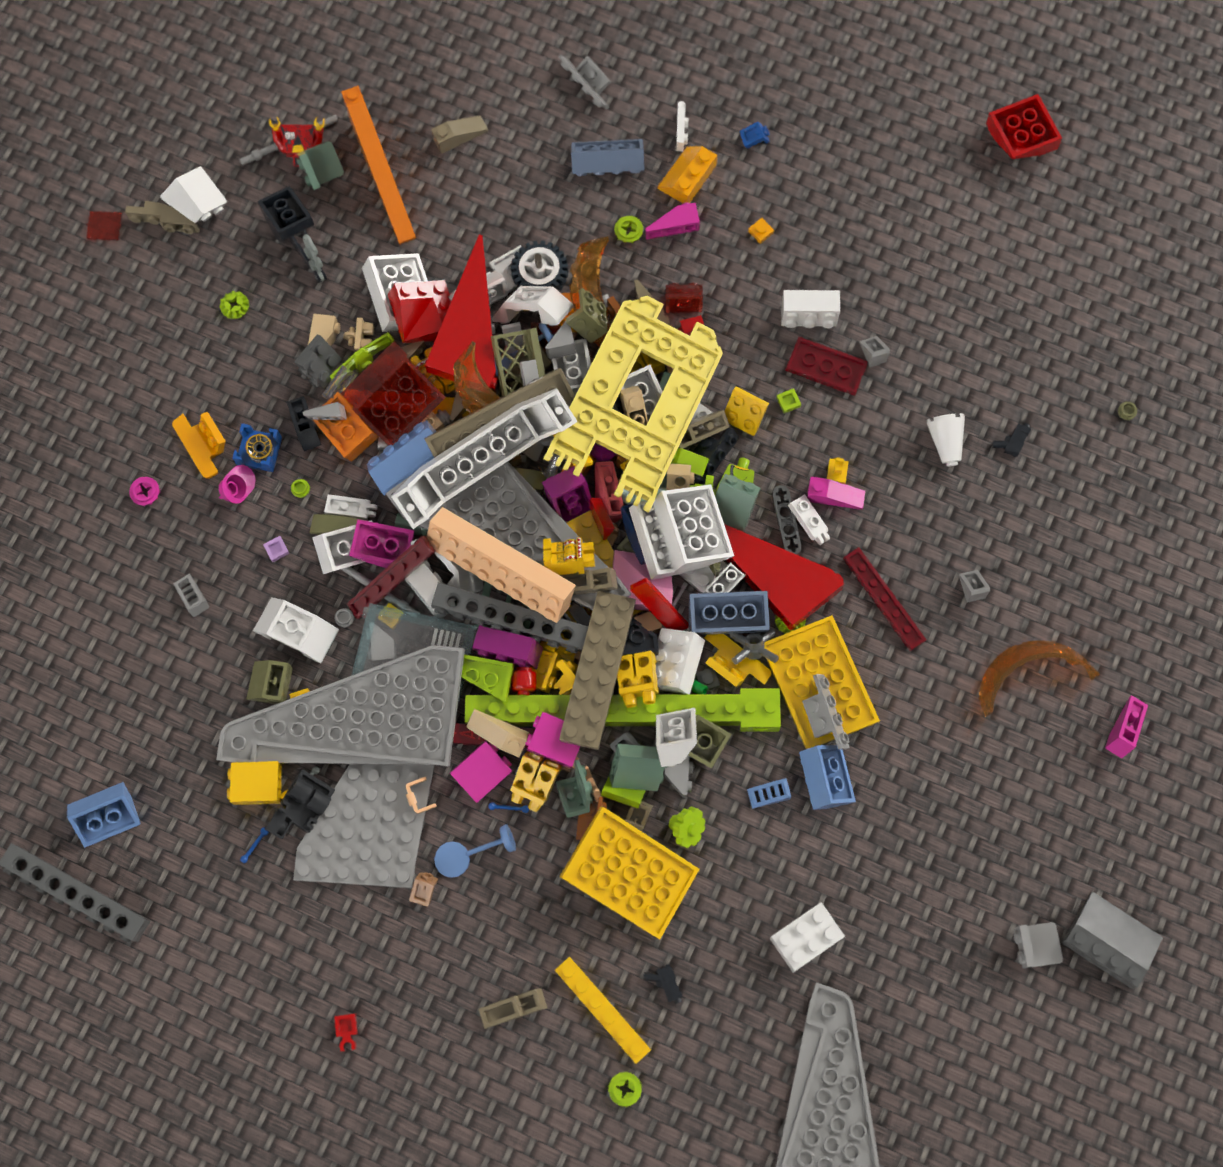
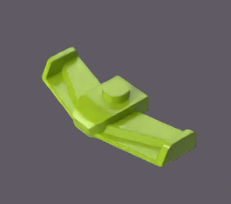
[330,332,396,389]

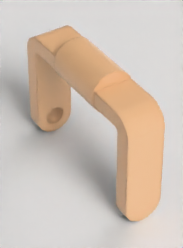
[585,766,602,802]
[406,777,437,814]

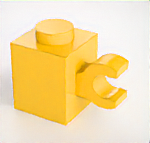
[826,457,849,484]

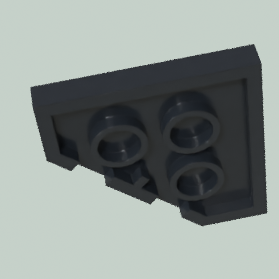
[622,617,659,656]

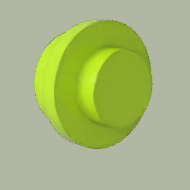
[291,479,310,498]

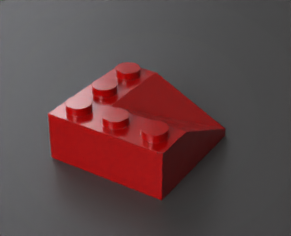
[986,94,1062,159]
[387,280,451,343]

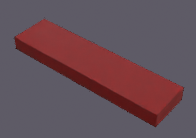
[630,577,689,631]

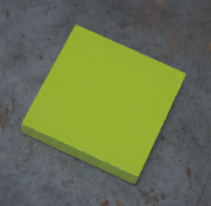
[601,777,646,809]

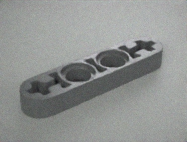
[772,485,801,555]

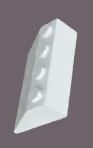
[362,254,427,332]

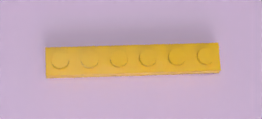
[555,957,651,1064]

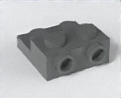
[294,334,342,389]

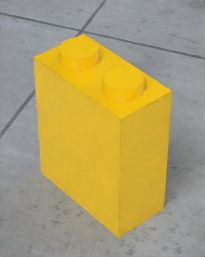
[227,761,282,805]

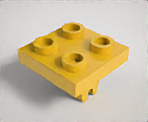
[724,387,769,436]
[554,659,578,695]

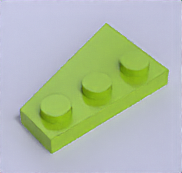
[461,655,515,703]

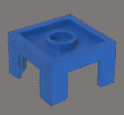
[232,423,282,472]

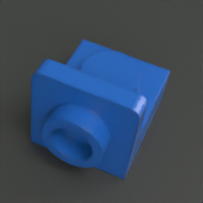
[740,121,770,149]

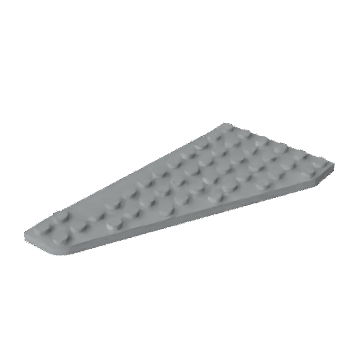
[386,461,631,611]
[216,645,465,767]
[293,764,435,888]
[776,982,879,1167]

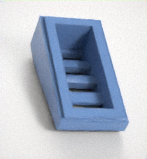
[747,778,791,809]

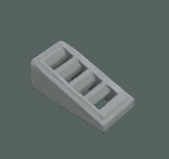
[303,402,347,420]
[173,574,210,617]

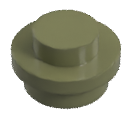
[1118,402,1137,420]

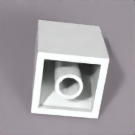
[160,166,227,223]

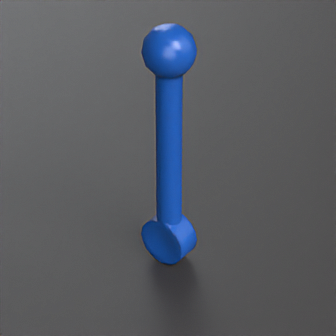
[488,802,530,813]
[240,827,269,863]

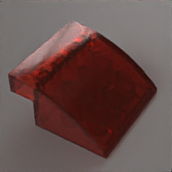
[341,341,446,446]

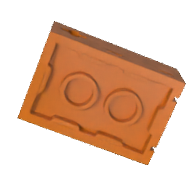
[313,392,379,462]

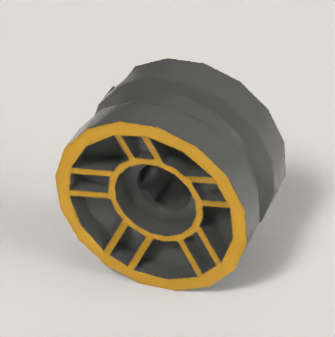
[246,434,274,463]

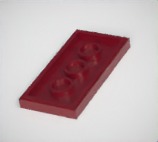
[785,337,868,396]

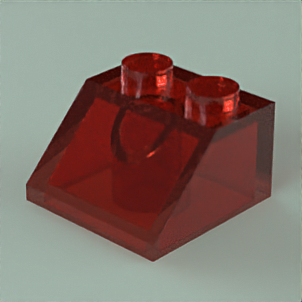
[665,283,703,313]

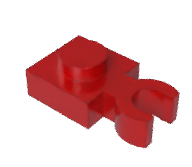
[334,1014,358,1052]

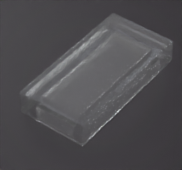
[322,365,357,400]

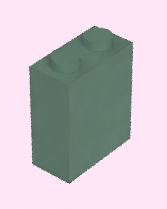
[715,474,761,532]
[609,744,667,791]

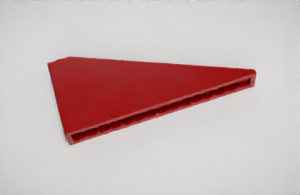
[425,234,498,394]
[724,524,845,631]

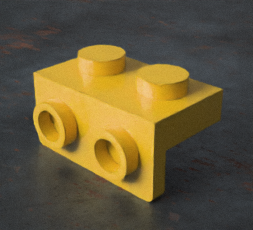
[532,650,562,693]

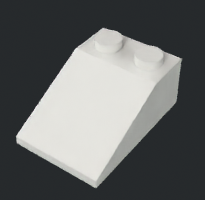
[312,520,372,574]

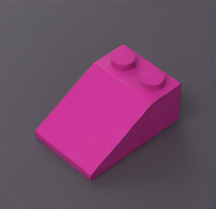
[349,519,414,568]

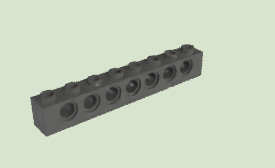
[431,582,588,654]
[0,843,150,943]

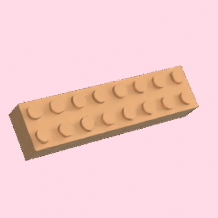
[427,507,576,623]

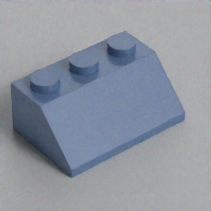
[799,745,856,810]
[67,782,140,847]

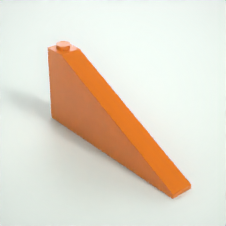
[341,86,416,244]

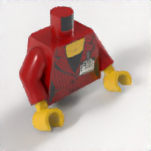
[269,117,325,167]

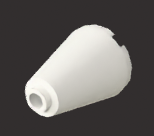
[926,413,965,467]

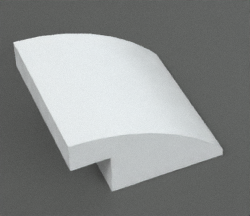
[629,485,734,580]

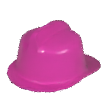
[218,465,256,504]

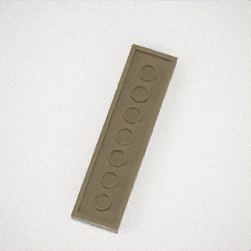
[424,367,575,458]
[559,591,636,750]

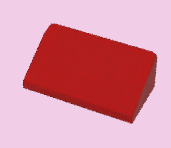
[590,498,615,540]

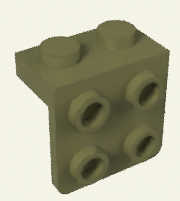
[566,288,608,343]

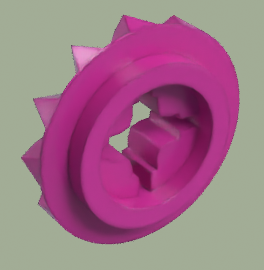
[129,477,160,507]

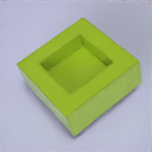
[776,388,801,414]

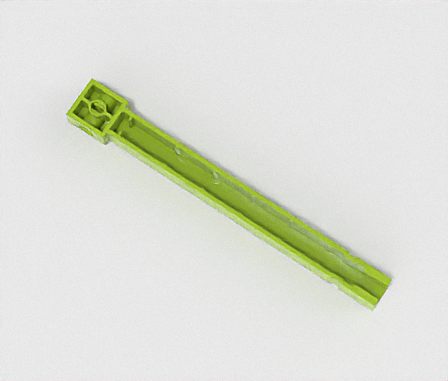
[465,688,781,732]

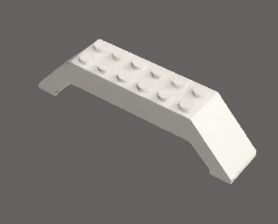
[391,388,577,529]

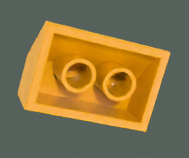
[657,146,717,203]

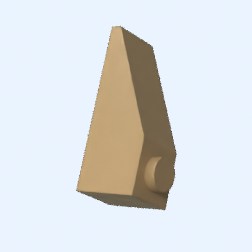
[308,314,340,346]
[466,709,528,757]

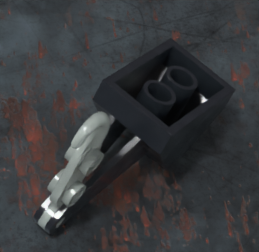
[257,186,327,283]

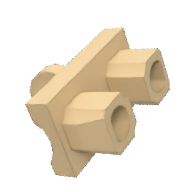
[343,318,374,351]

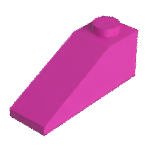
[645,202,700,240]
[807,477,865,510]
[1105,695,1148,758]

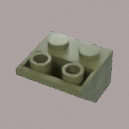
[246,660,293,704]

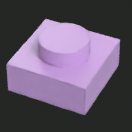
[263,536,290,562]

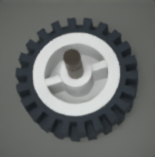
[511,240,568,291]

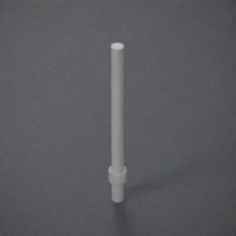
[239,114,338,166]
[341,567,420,620]

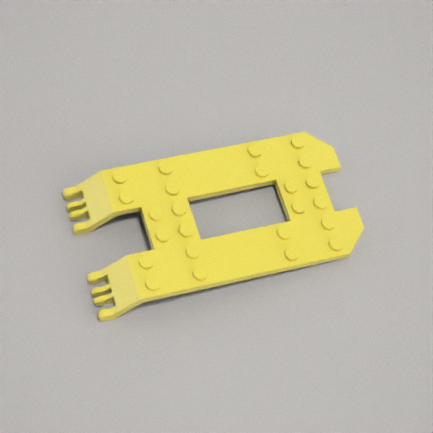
[543,296,723,513]

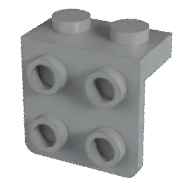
[1014,922,1063,969]

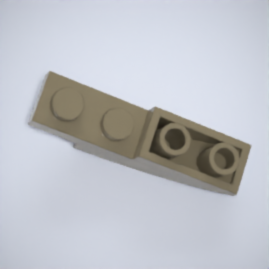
[125,201,200,234]

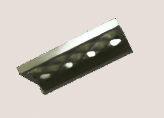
[491,328,545,397]

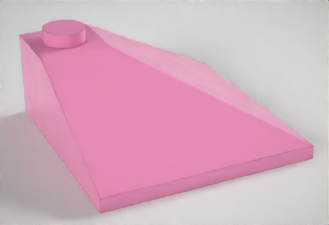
[613,550,673,612]

